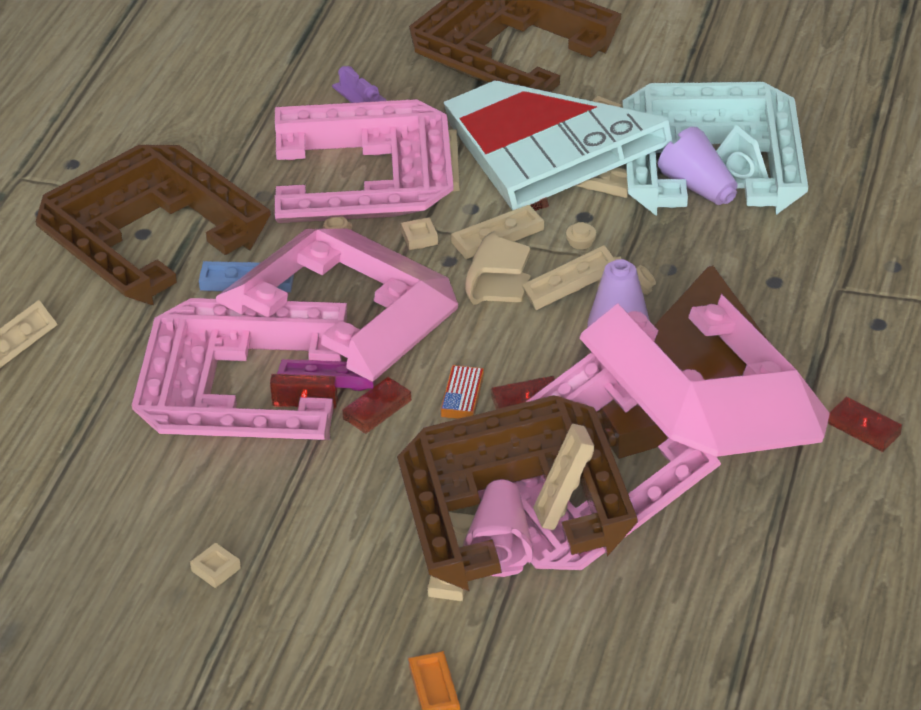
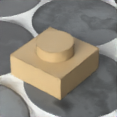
[401,217,438,250]
[190,542,241,588]

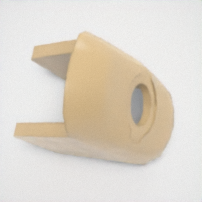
[465,231,531,305]

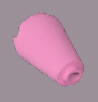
[463,480,533,577]

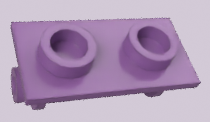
[332,66,387,103]

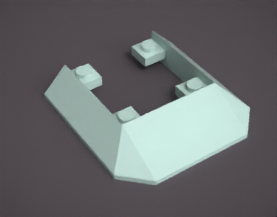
[623,82,808,216]

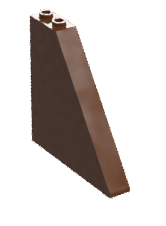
[596,266,769,459]

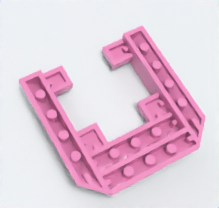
[275,99,454,223]
[216,228,458,382]
[580,294,830,457]
[132,298,347,440]
[478,352,721,570]

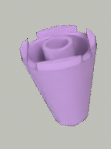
[657,127,738,205]
[587,259,650,327]

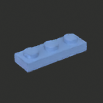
[199,261,294,292]

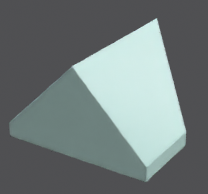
[716,125,769,188]

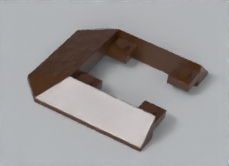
[409,0,622,92]
[35,145,271,306]
[397,395,638,592]

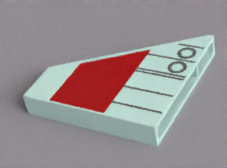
[444,81,673,211]

